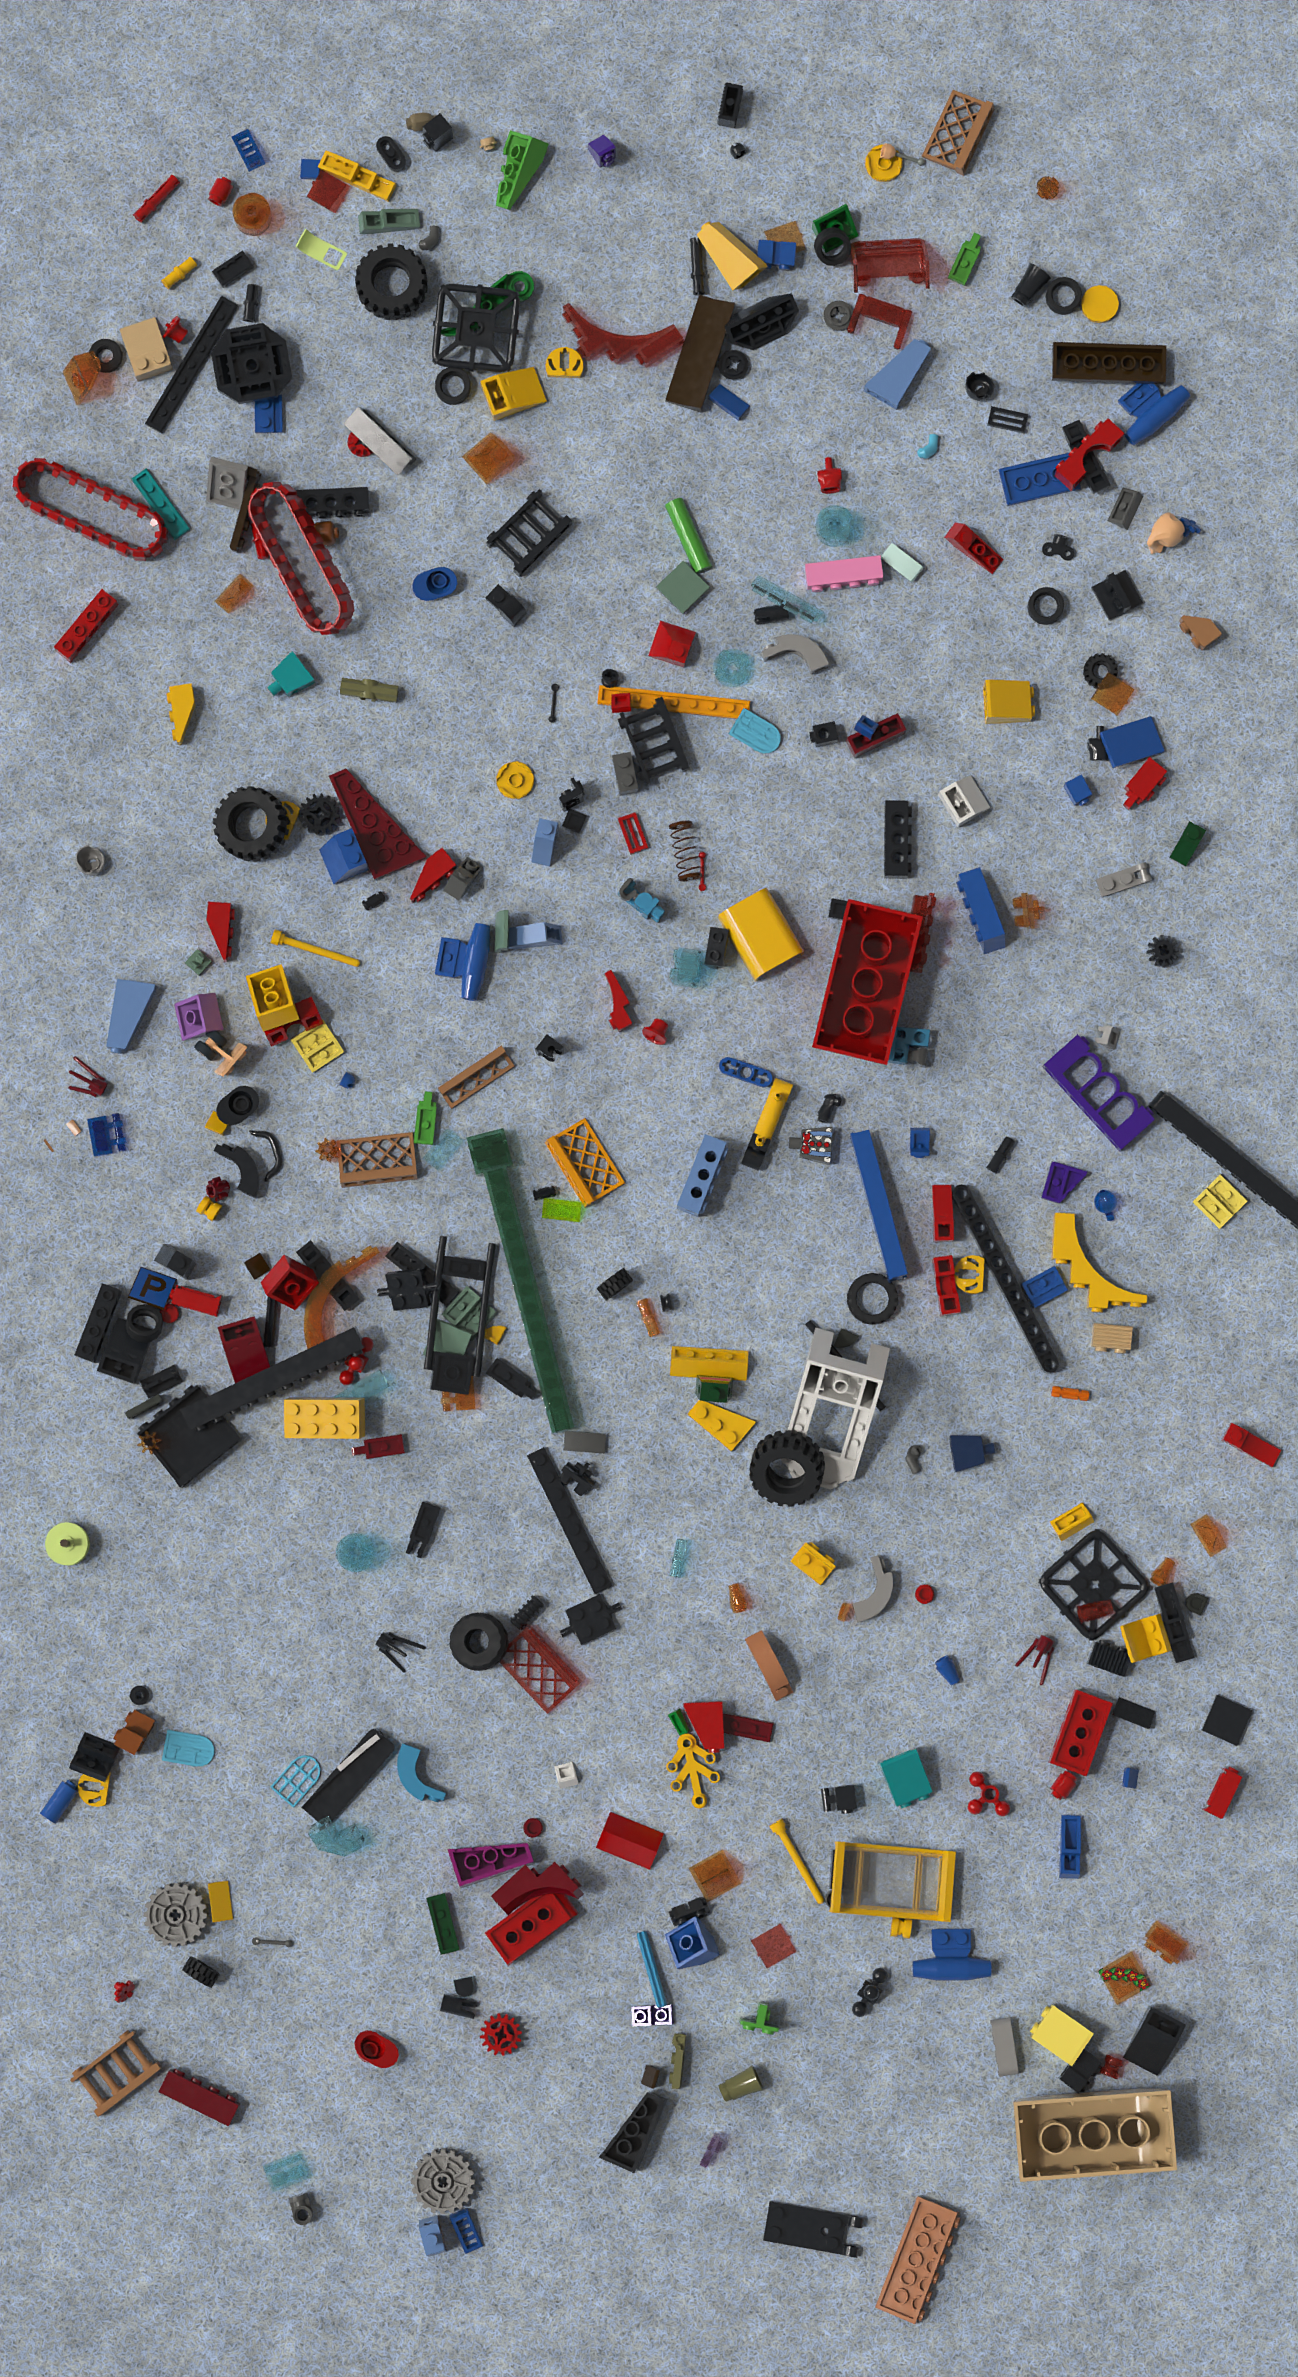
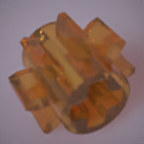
[1036,176,1059,200]
[315,1138,341,1163]
[137,1431,161,1455]

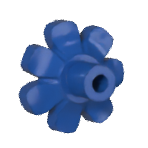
[1180,517,1201,537]

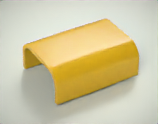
[718,888,804,982]

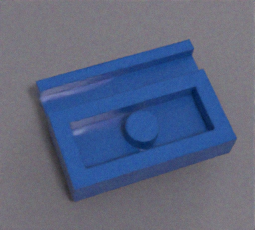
[255,394,283,433]
[1020,1266,1068,1309]

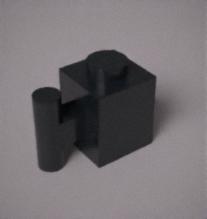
[821,1785,857,1814]

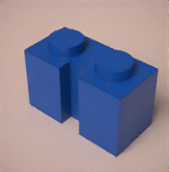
[757,240,796,271]

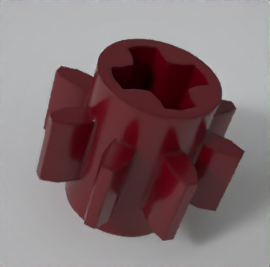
[206,1176,230,1202]

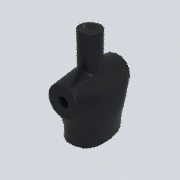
[1087,726,1110,761]

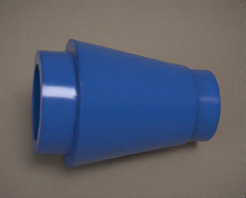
[935,1655,960,1685]

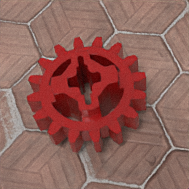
[480,2013,522,2056]

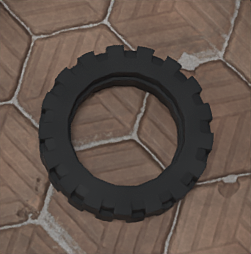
[847,1273,898,1325]

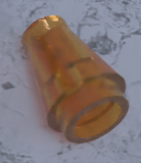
[1150,1557,1175,1586]
[728,1583,748,1613]

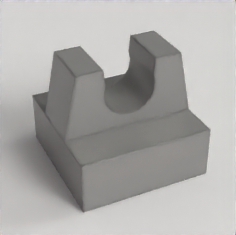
[1095,1025,1120,1050]

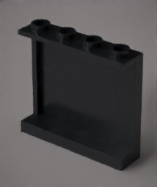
[137,1385,242,1488]

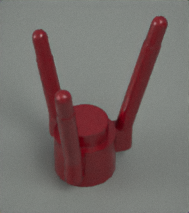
[68,1056,108,1097]
[1015,1635,1055,1685]

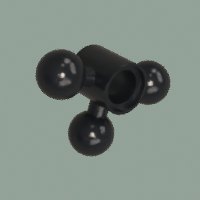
[852,1968,888,2017]

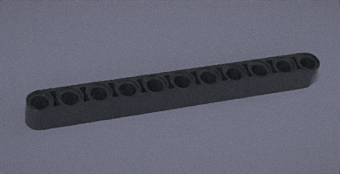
[1148,1091,1298,1229]
[952,1184,1059,1374]

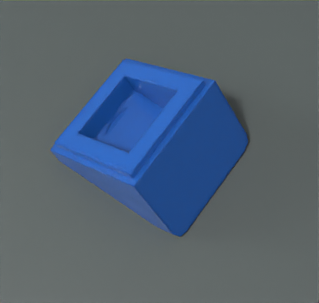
[1122,1768,1139,1789]

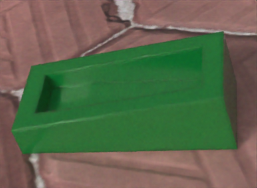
[668,1708,690,1736]

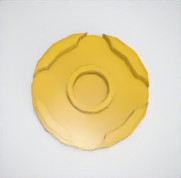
[865,144,902,182]
[1081,285,1119,323]
[496,761,534,799]

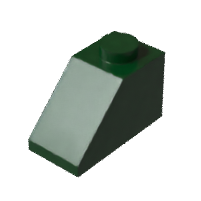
[1169,821,1206,867]

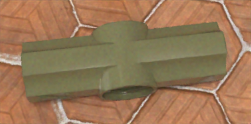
[340,678,399,703]

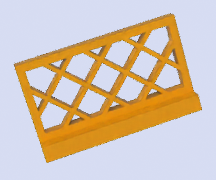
[545,1118,625,1208]

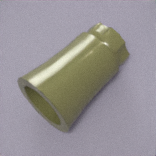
[718,2065,763,2102]

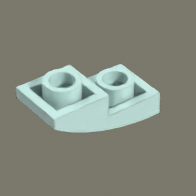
[881,543,924,582]

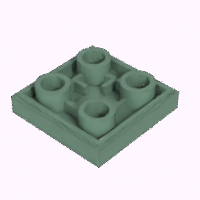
[656,561,710,614]
[423,1319,473,1356]

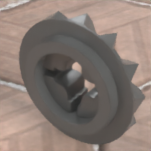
[823,301,854,331]

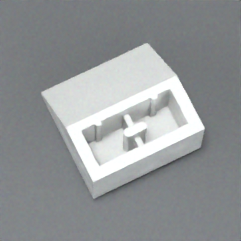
[938,776,990,827]

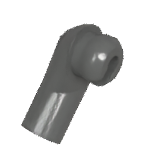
[419,225,439,250]

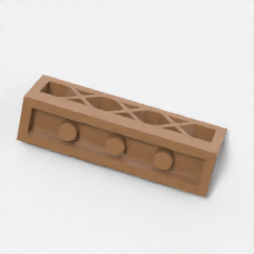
[438,1045,515,1109]

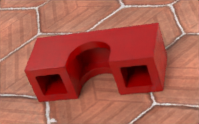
[264,996,324,1047]
[932,1255,961,1317]

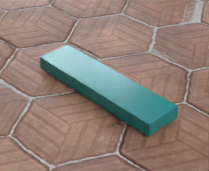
[131,468,190,540]

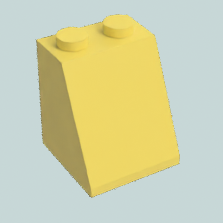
[1030,2005,1094,2066]

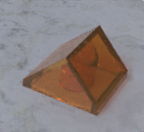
[689,1850,741,1902]

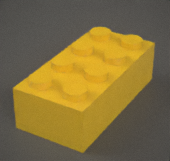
[284,1397,365,1439]

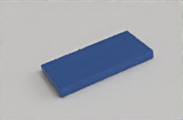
[998,452,1081,506]

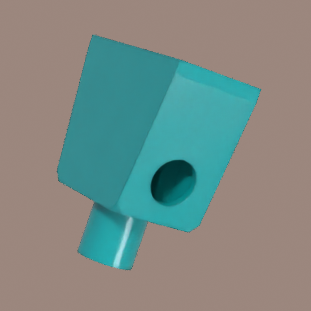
[267,651,315,697]

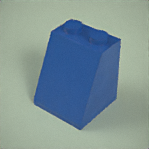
[319,828,369,885]

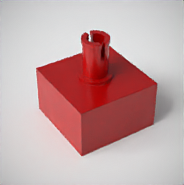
[260,1255,319,1310]

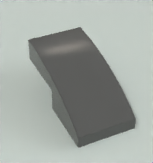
[563,1431,606,1454]

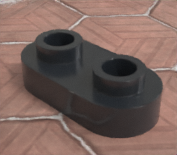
[376,136,406,172]

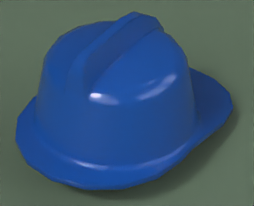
[412,567,457,601]

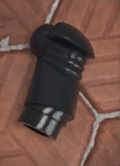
[817,1093,842,1123]

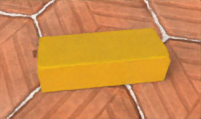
[1050,1502,1094,1542]
[208,1881,233,1922]

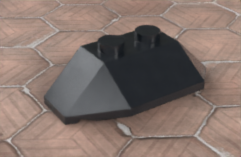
[724,293,799,350]

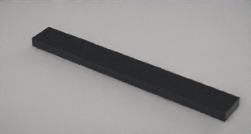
[145,296,238,434]

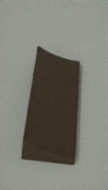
[665,295,735,413]
[1052,342,1167,384]

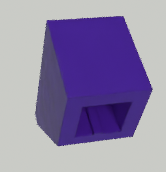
[588,134,616,168]

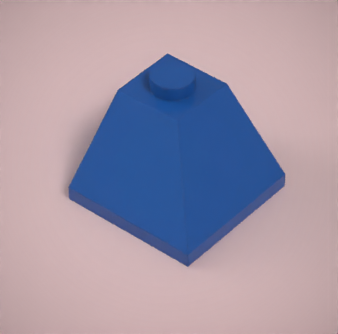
[665,1916,720,1969]

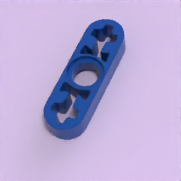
[719,1057,772,1088]

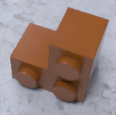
[113,1710,156,1755]

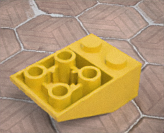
[480,367,547,421]

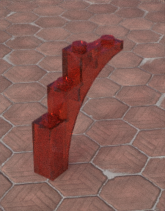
[562,303,684,368]

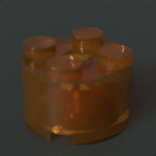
[233,193,272,236]

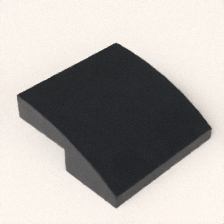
[69,1732,120,1782]

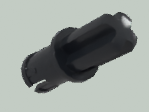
[243,284,258,322]
[986,1137,1015,1174]

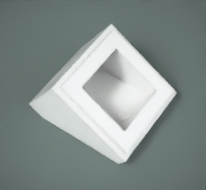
[554,1762,579,1789]

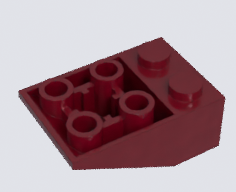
[217,1316,270,1383]

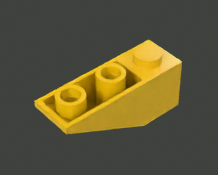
[166,683,196,745]

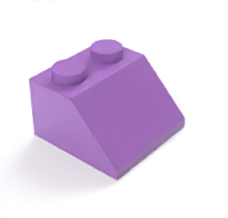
[174,993,224,1041]

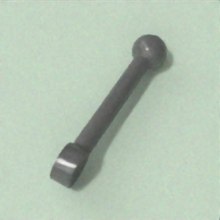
[252,1937,293,1948]

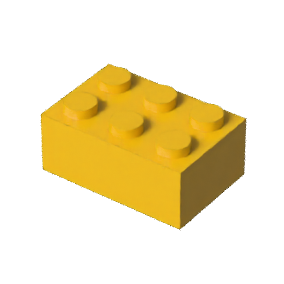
[246,964,299,1032]

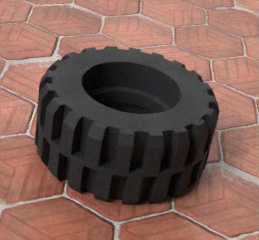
[355,243,428,320]
[213,786,289,862]
[749,1430,825,1507]

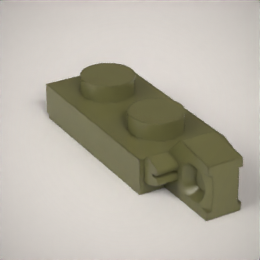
[669,2033,686,2089]

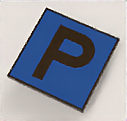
[128,1267,177,1310]

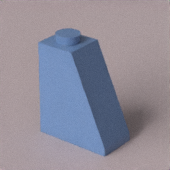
[531,818,559,867]
[508,922,562,949]

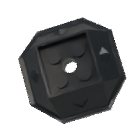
[211,323,292,404]

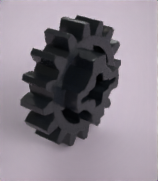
[299,793,340,835]

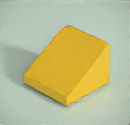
[205,1111,228,1136]

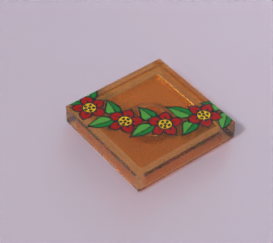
[1097,1951,1151,2005]

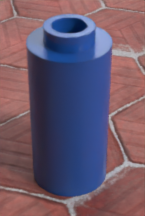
[40,1780,78,1824]

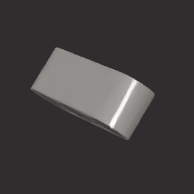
[990,2017,1019,2077]

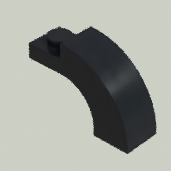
[213,1143,260,1198]

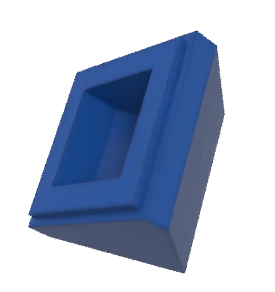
[854,715,879,739]

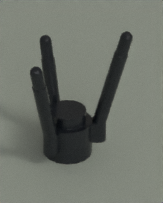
[375,1632,426,1673]

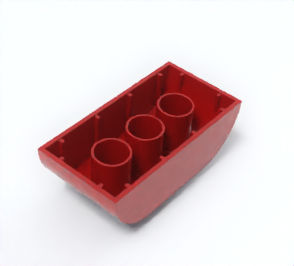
[812,899,923,1065]

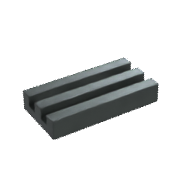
[124,1394,163,1420]

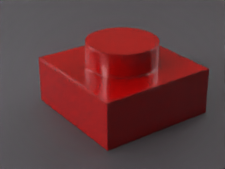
[611,693,631,713]

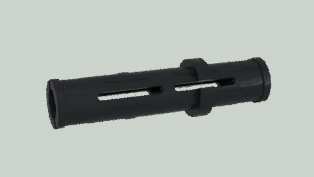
[690,237,705,295]

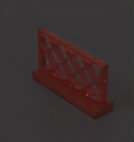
[500,1625,582,1714]

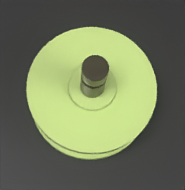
[45,1522,90,1566]

